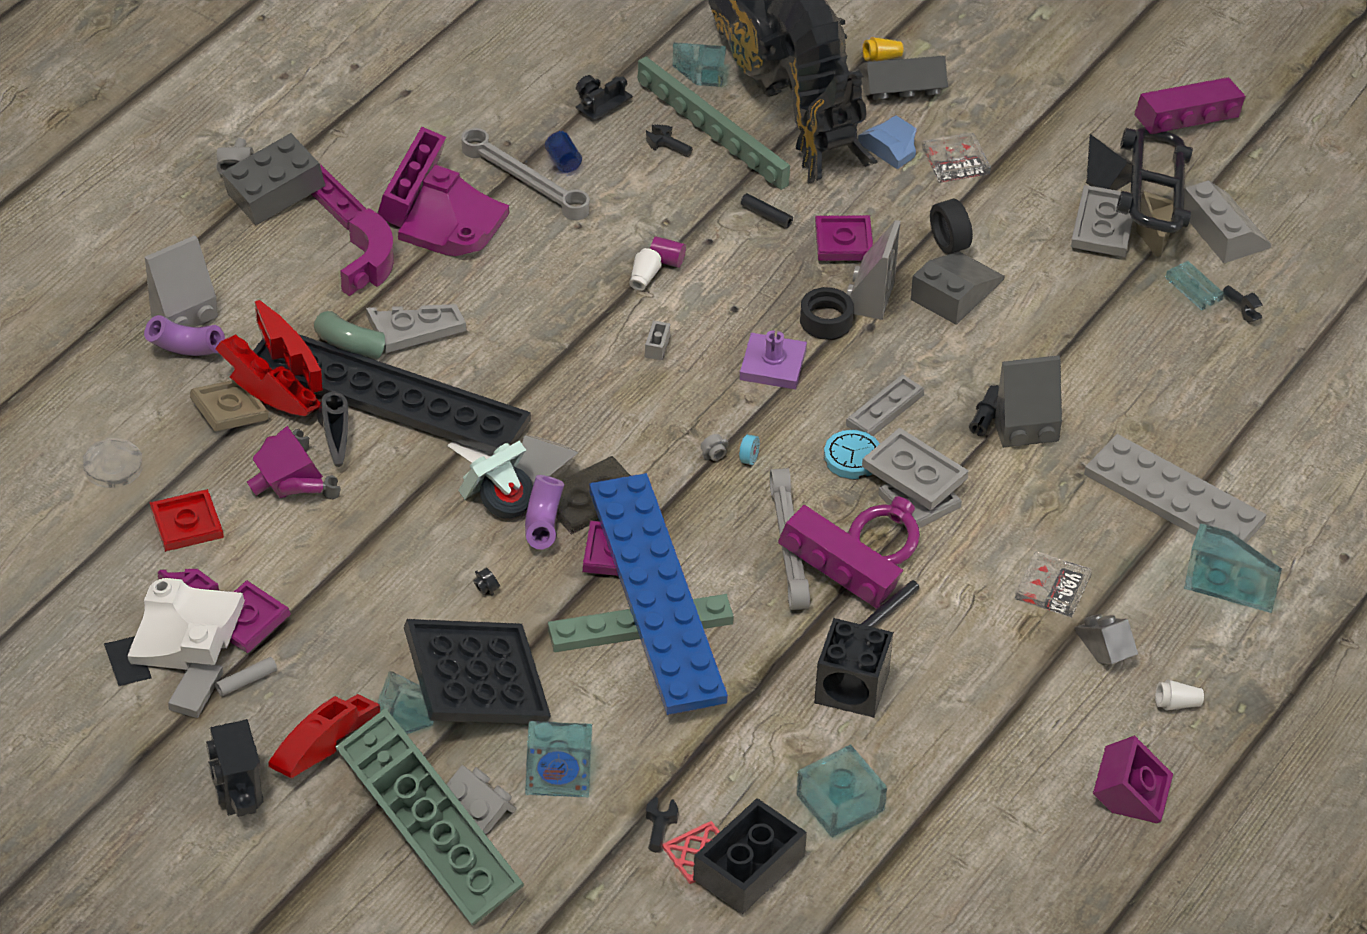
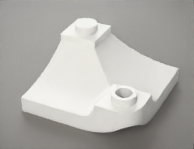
[127,578,245,670]

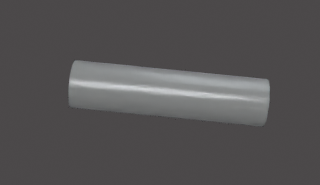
[215,657,277,697]

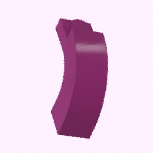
[340,208,394,296]

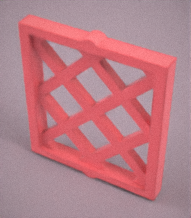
[662,821,720,884]

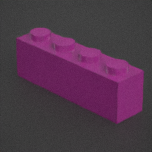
[1134,77,1246,134]
[378,126,446,227]
[778,504,903,609]

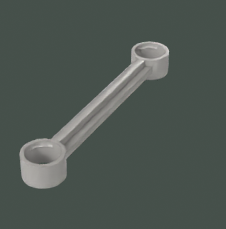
[462,128,590,220]
[770,468,810,610]

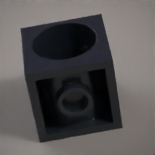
[814,618,894,718]

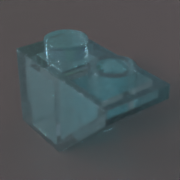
[672,42,726,87]

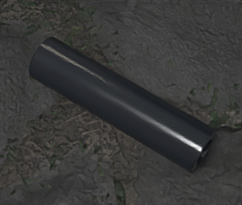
[741,193,793,228]

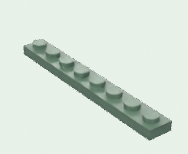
[637,56,790,190]

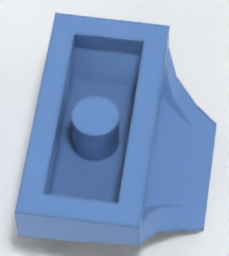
[858,115,917,169]

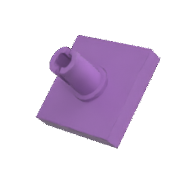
[740,331,807,390]

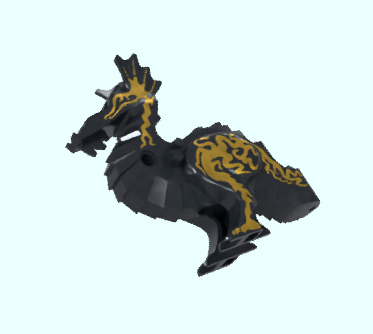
[708,0,877,184]

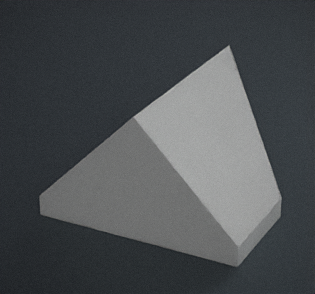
[516,435,579,485]

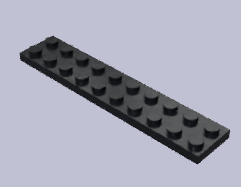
[253,334,531,454]

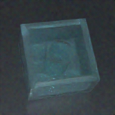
[796,744,887,837]

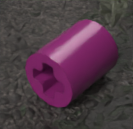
[650,236,686,268]

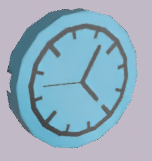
[824,430,880,479]

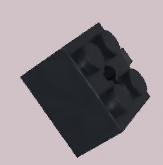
[206,719,264,817]

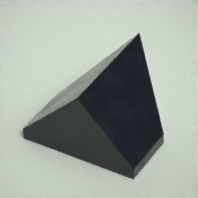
[1086,134,1132,191]

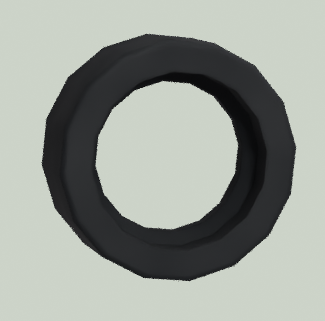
[930,198,973,254]
[800,287,854,339]

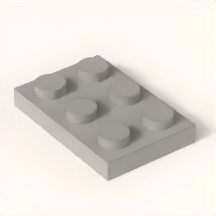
[1071,185,1133,257]
[862,428,969,510]

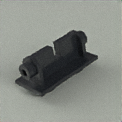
[576,76,633,121]

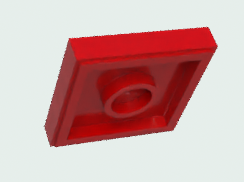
[150,489,224,552]

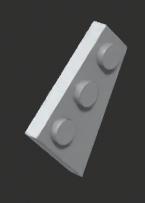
[366,304,466,353]

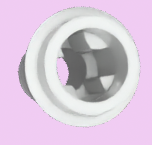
[629,248,661,291]
[1155,679,1204,710]

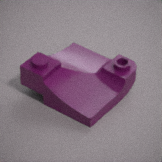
[398,165,509,256]

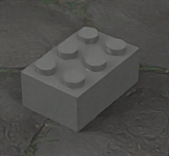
[221,133,325,226]

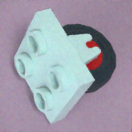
[458,440,533,519]

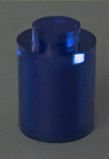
[545,131,582,173]

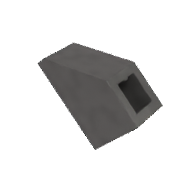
[1075,614,1138,664]

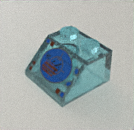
[525,721,592,798]

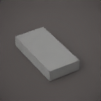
[168,663,223,718]

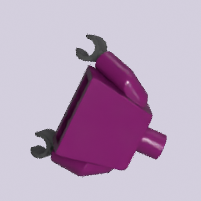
[246,426,341,499]

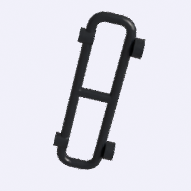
[1116,127,1193,233]

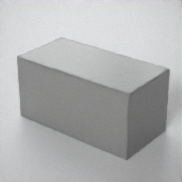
[645,320,670,360]

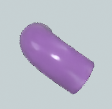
[144,315,225,356]
[525,475,564,549]

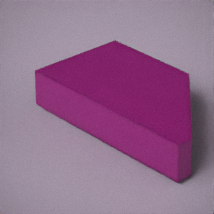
[157,569,219,591]

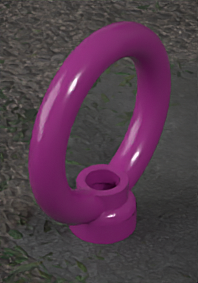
[848,496,920,565]

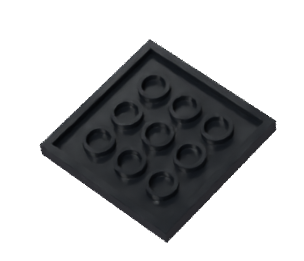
[403,619,551,724]

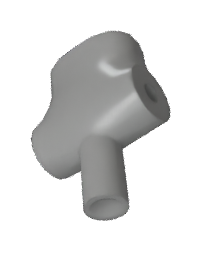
[216,138,254,175]

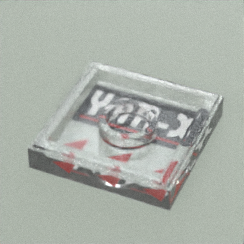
[922,132,991,183]
[1015,551,1092,618]

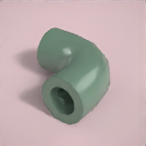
[314,311,385,360]

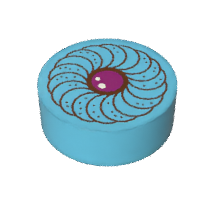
[739,434,760,465]

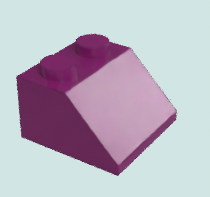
[1093,735,1173,823]

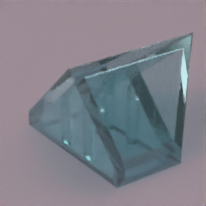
[378,671,434,734]

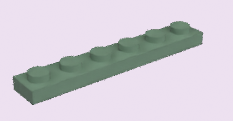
[548,594,734,653]

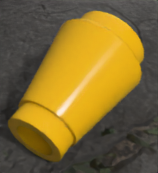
[862,37,903,62]

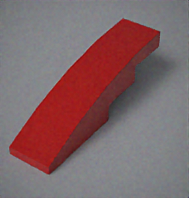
[254,300,323,393]

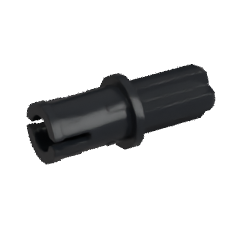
[969,385,999,436]

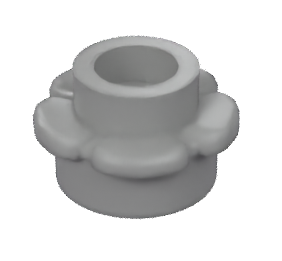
[700,434,729,461]

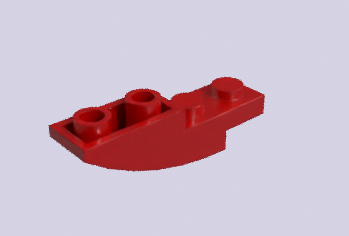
[215,334,321,416]
[268,694,380,778]

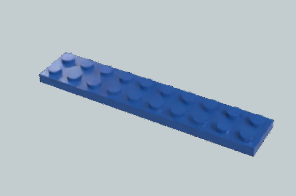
[589,473,728,715]

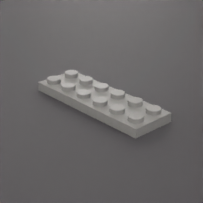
[1084,434,1267,557]

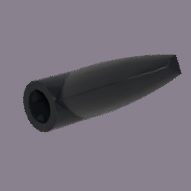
[317,392,348,467]

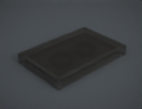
[556,456,631,534]

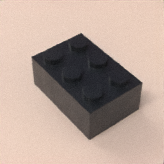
[693,798,807,914]

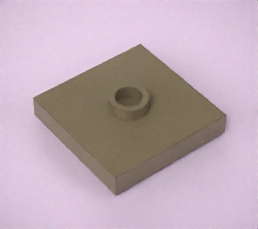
[190,380,269,431]

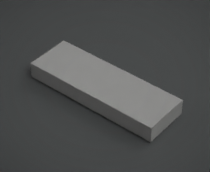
[846,374,925,436]

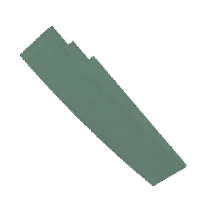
[336,708,525,926]

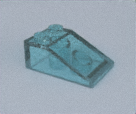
[1184,523,1282,613]

